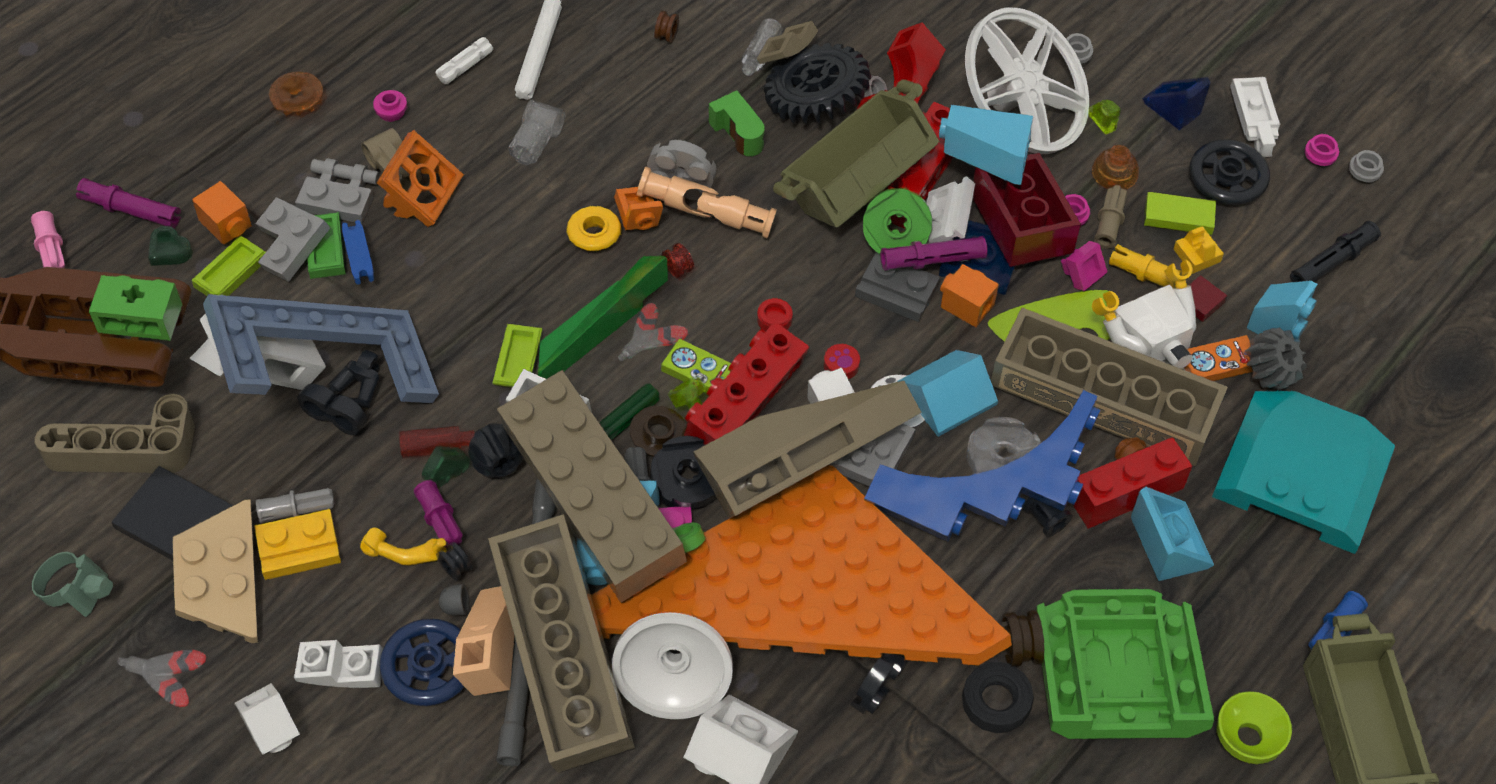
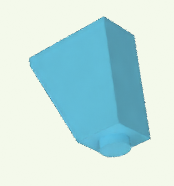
[939,105,1033,185]

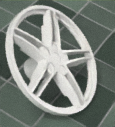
[965,7,1089,154]

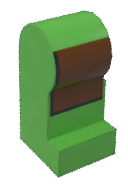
[709,90,764,156]

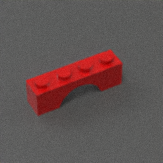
[856,22,946,110]

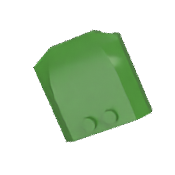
[1036,589,1214,739]

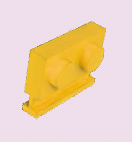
[254,509,341,580]

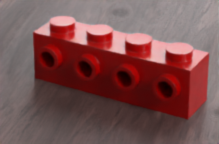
[881,102,954,229]
[684,322,810,445]

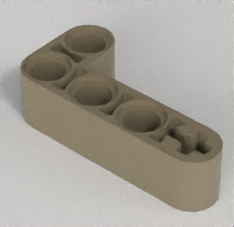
[35,394,195,473]

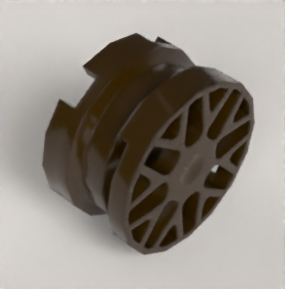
[1002,610,1045,667]

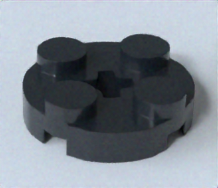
[650,436,717,509]
[850,653,909,714]

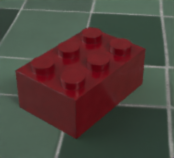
[973,153,1081,267]

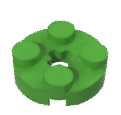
[863,188,932,254]

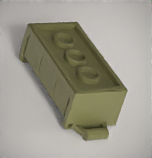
[773,80,940,228]
[1303,613,1440,784]

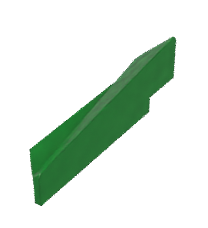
[537,256,668,379]

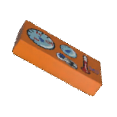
[1184,335,1253,381]

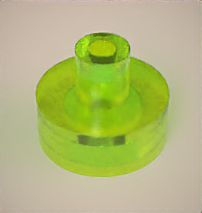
[667,376,706,410]

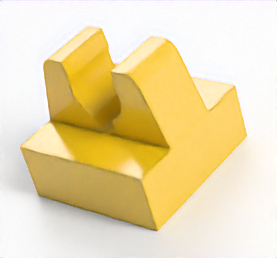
[1173,226,1224,274]

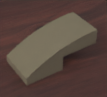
[757,21,818,64]

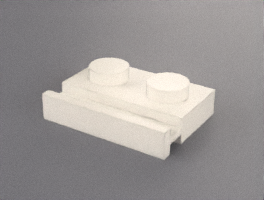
[926,176,975,244]

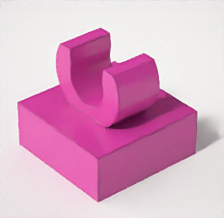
[1061,241,1107,291]

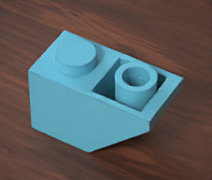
[1247,281,1317,339]

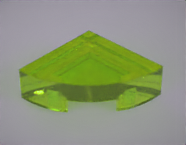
[1088,100,1121,135]

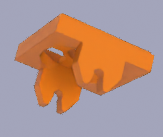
[377,130,464,227]

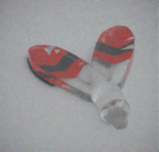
[618,303,688,361]
[117,649,206,707]

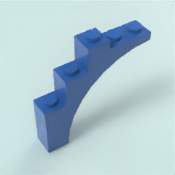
[864,390,1100,542]

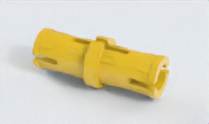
[1109,244,1182,289]

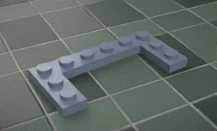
[203,294,439,403]

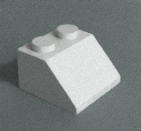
[683,694,798,784]

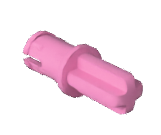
[31,211,65,268]

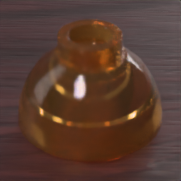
[1092,145,1139,189]

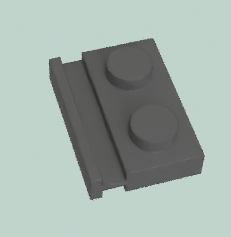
[855,252,940,322]

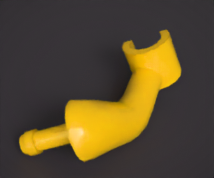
[360,527,447,565]

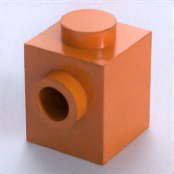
[192,181,252,245]
[940,264,999,327]

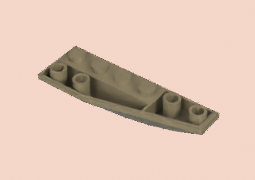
[693,380,922,519]

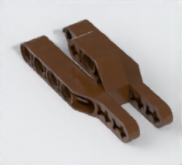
[0,267,192,387]

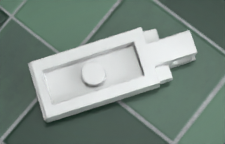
[1230,77,1280,157]

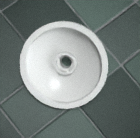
[612,612,733,719]

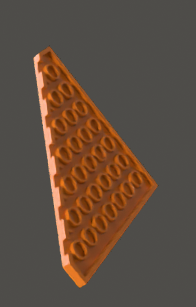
[591,465,1012,665]

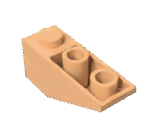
[453,586,514,696]

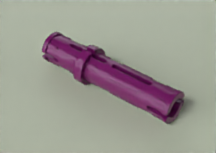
[76,178,181,229]
[880,236,987,271]

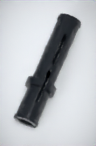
[1290,221,1381,282]

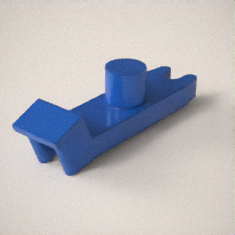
[342,220,374,285]

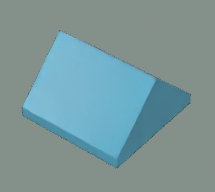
[897,350,998,437]
[1131,487,1214,581]

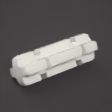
[436,37,493,85]

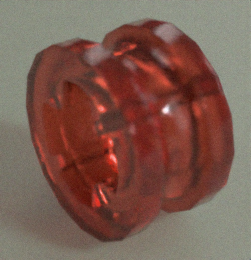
[661,243,694,278]

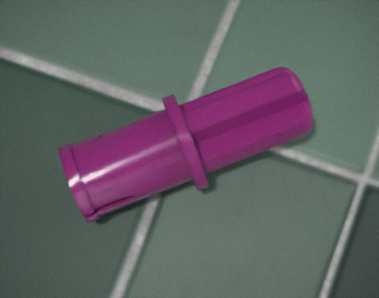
[414,480,463,549]

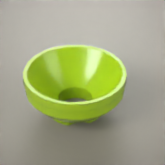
[1217,692,1292,764]

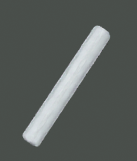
[515,0,562,100]

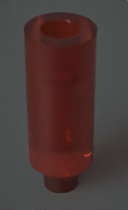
[399,426,474,458]

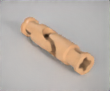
[636,167,777,239]

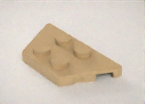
[173,500,258,643]

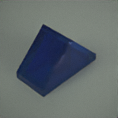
[1142,77,1211,130]

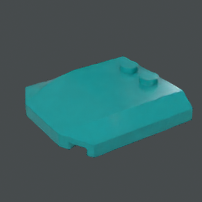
[1212,391,1395,554]

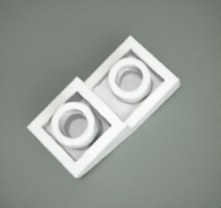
[294,640,383,688]

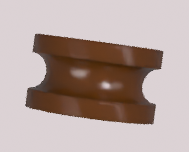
[654,11,679,43]

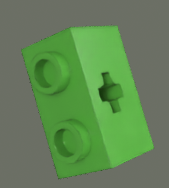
[89,275,182,341]

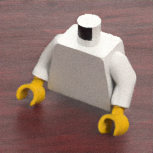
[1092,260,1196,369]

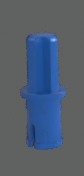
[1309,591,1368,650]

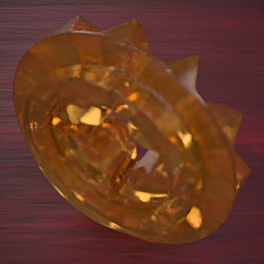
[269,72,324,116]

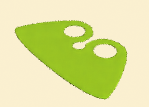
[988,290,1109,342]

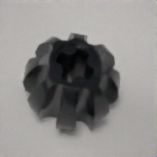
[468,423,523,479]

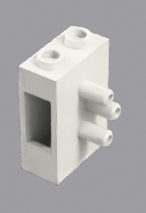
[200,313,326,390]

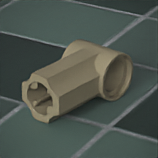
[361,128,422,191]

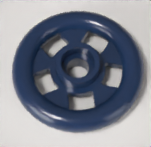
[380,619,464,706]

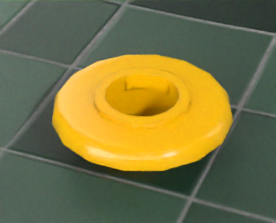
[567,206,621,251]

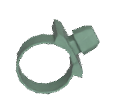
[32,551,113,617]

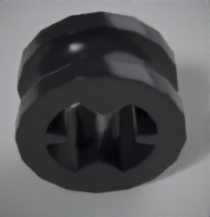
[436,542,473,581]

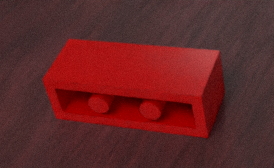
[1072,437,1192,529]

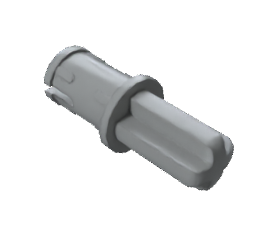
[256,488,334,524]

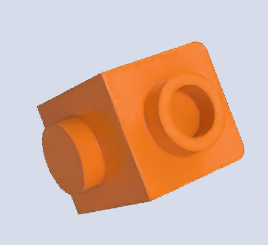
[614,187,663,230]

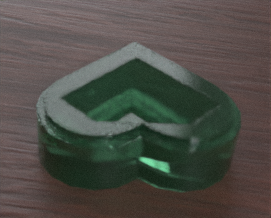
[148,226,193,266]
[421,446,470,488]

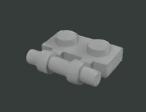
[295,158,380,224]

